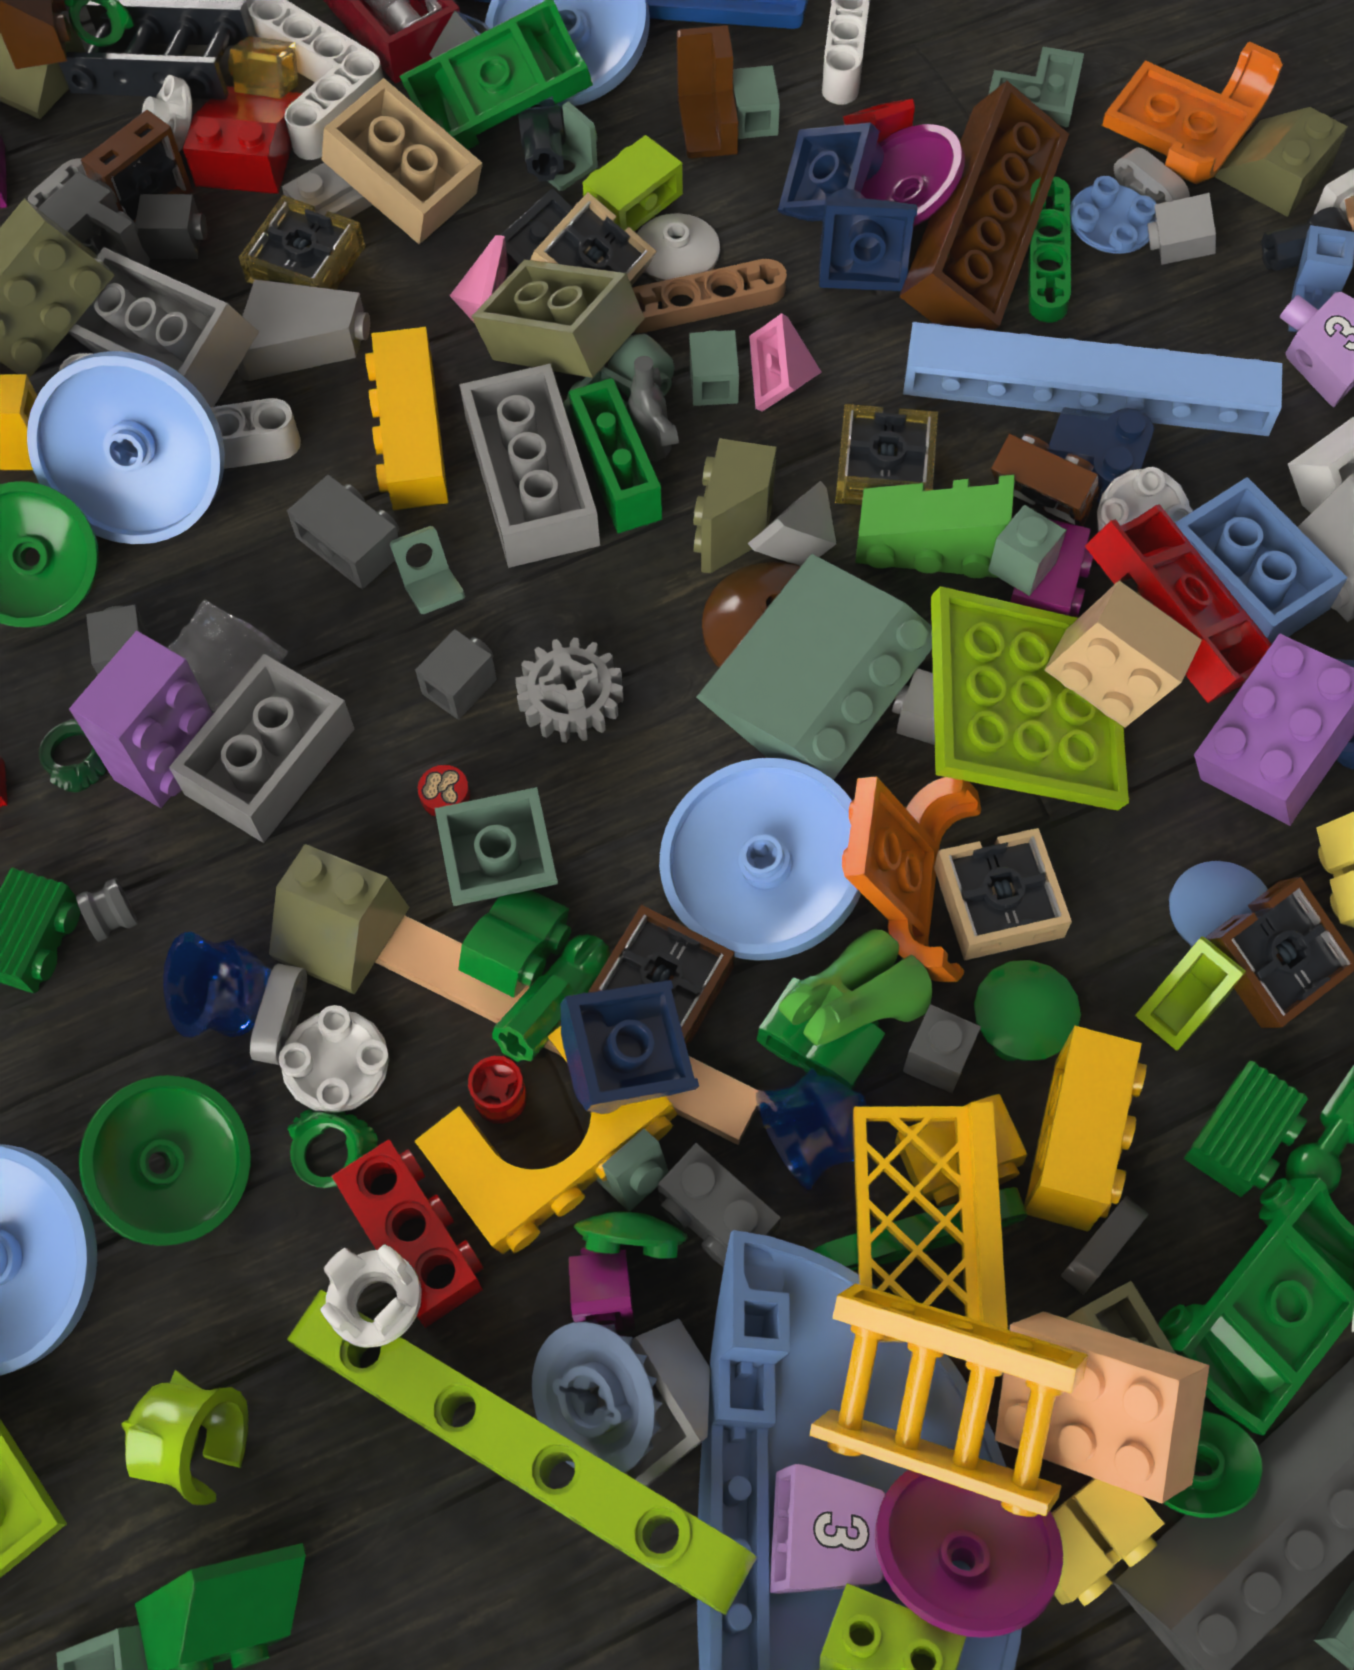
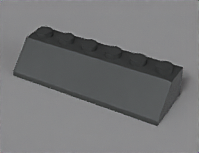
[1112,1356,1354,1670]

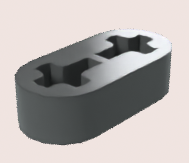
[1060,1196,1149,1295]

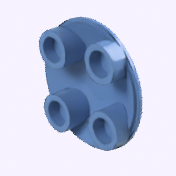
[1070,176,1156,254]
[1168,861,1268,948]

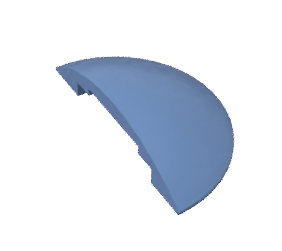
[697,1230,1022,1670]

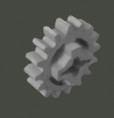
[516,638,624,743]

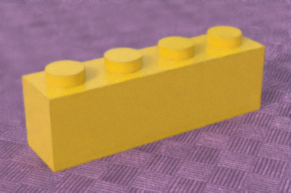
[365,327,449,510]

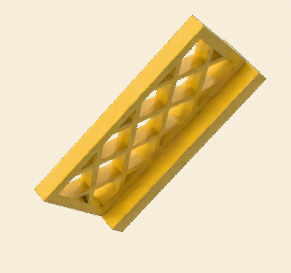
[853,1102,1008,1343]

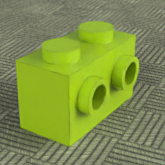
[583,135,683,231]
[819,1583,966,1670]

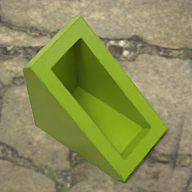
[1135,936,1246,1051]

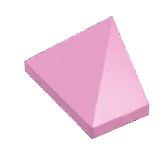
[450,235,509,322]
[749,313,822,412]

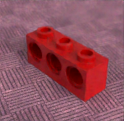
[331,1139,484,1328]

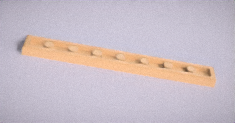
[375,916,763,1145]

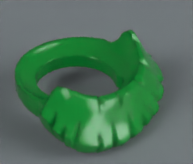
[64,0,134,47]
[287,1109,378,1188]

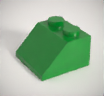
[135,1543,306,1670]

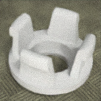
[321,1245,422,1347]

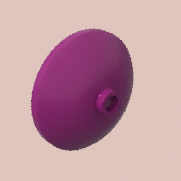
[861,124,965,227]
[875,1470,1063,1638]

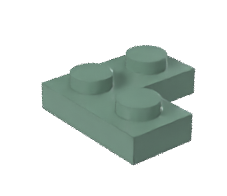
[988,47,1084,127]

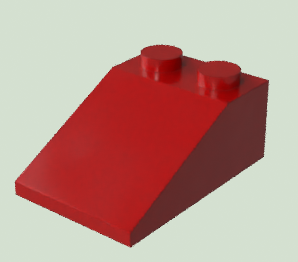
[183,86,303,194]

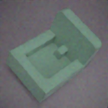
[596,1129,669,1212]

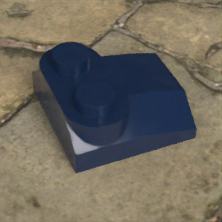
[778,123,884,221]
[819,189,918,291]
[1048,407,1155,503]
[560,980,699,1114]

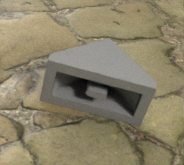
[748,481,836,566]

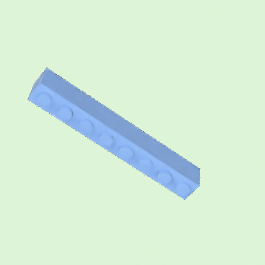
[903,322,1282,436]

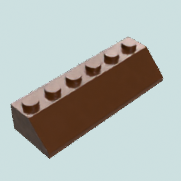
[899,81,1069,330]

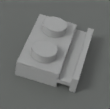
[282,163,373,225]

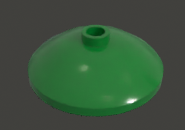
[0,481,99,628]
[79,1075,251,1246]

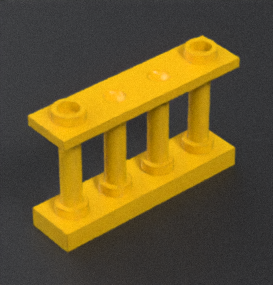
[809,1283,1088,1517]

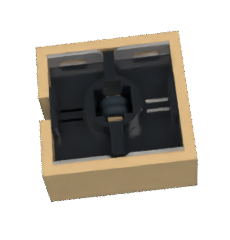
[531,192,657,286]
[934,828,1072,961]

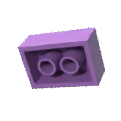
[69,630,213,808]
[1194,634,1354,826]

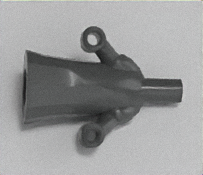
[626,356,679,462]

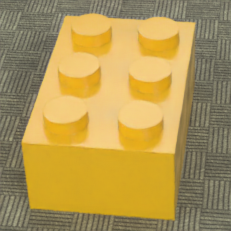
[1024,1026,1147,1232]

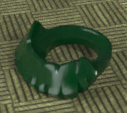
[39,719,106,792]

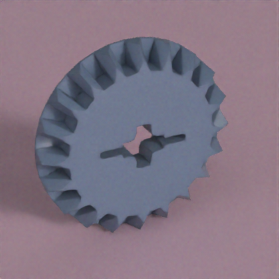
[532,1319,662,1473]

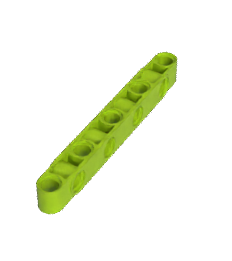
[287,1290,757,1615]

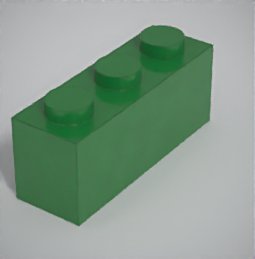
[568,378,662,533]

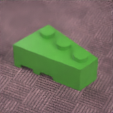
[855,475,1015,578]

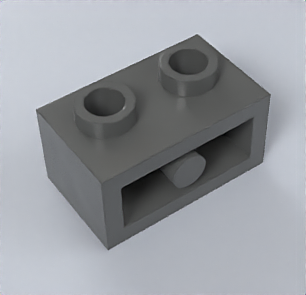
[287,475,399,590]
[658,1143,781,1267]

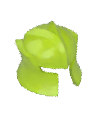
[121,1370,249,1505]

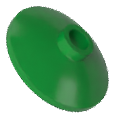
[1163,1411,1262,1518]

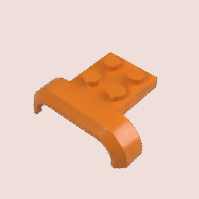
[1102,41,1283,184]
[842,776,981,982]

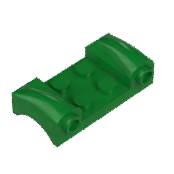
[400,0,593,150]
[1158,1178,1354,1435]

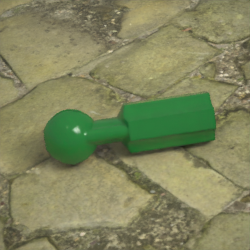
[492,935,611,1063]
[1285,1065,1354,1194]

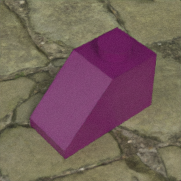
[569,1247,635,1332]

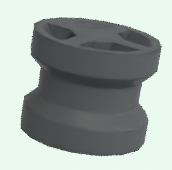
[76,878,138,942]

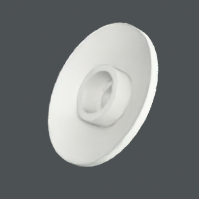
[637,213,720,282]

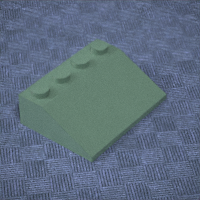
[696,554,932,780]

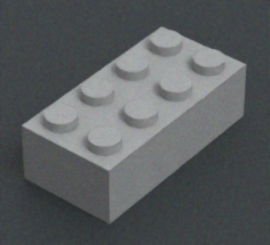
[68,247,259,407]
[459,364,600,568]

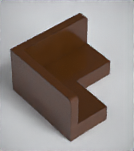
[677,25,738,159]

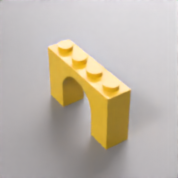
[415,1026,677,1254]

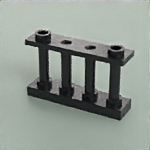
[59,0,257,100]

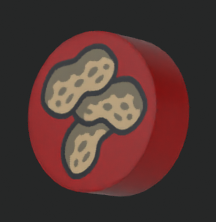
[418,765,470,816]

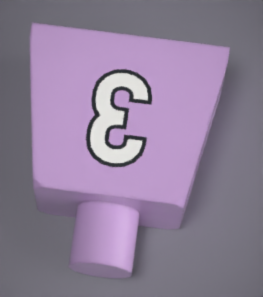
[1280,292,1354,407]
[770,1464,885,1594]

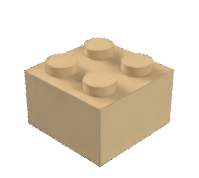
[1045,581,1202,727]

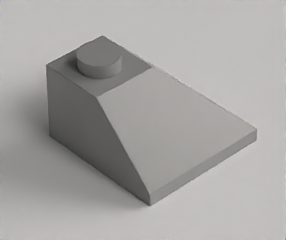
[589,1319,710,1487]

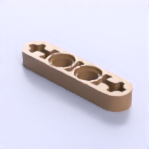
[632,259,787,333]

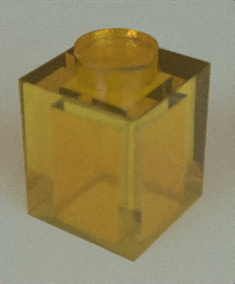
[228,36,299,99]

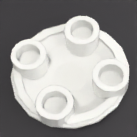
[142,75,192,152]
[1097,467,1193,531]
[279,1005,389,1114]

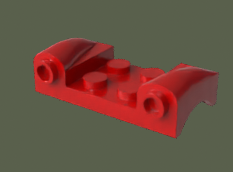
[1085,504,1272,703]

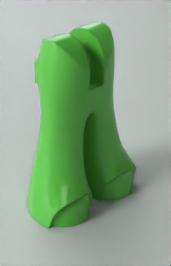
[778,929,932,1046]

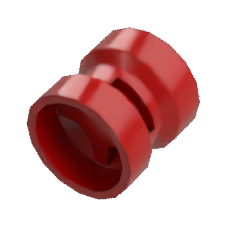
[468,1056,527,1124]

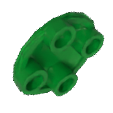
[974,960,1081,1061]
[574,1211,688,1259]

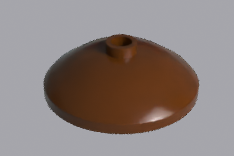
[702,562,800,668]

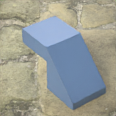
[1288,225,1354,332]

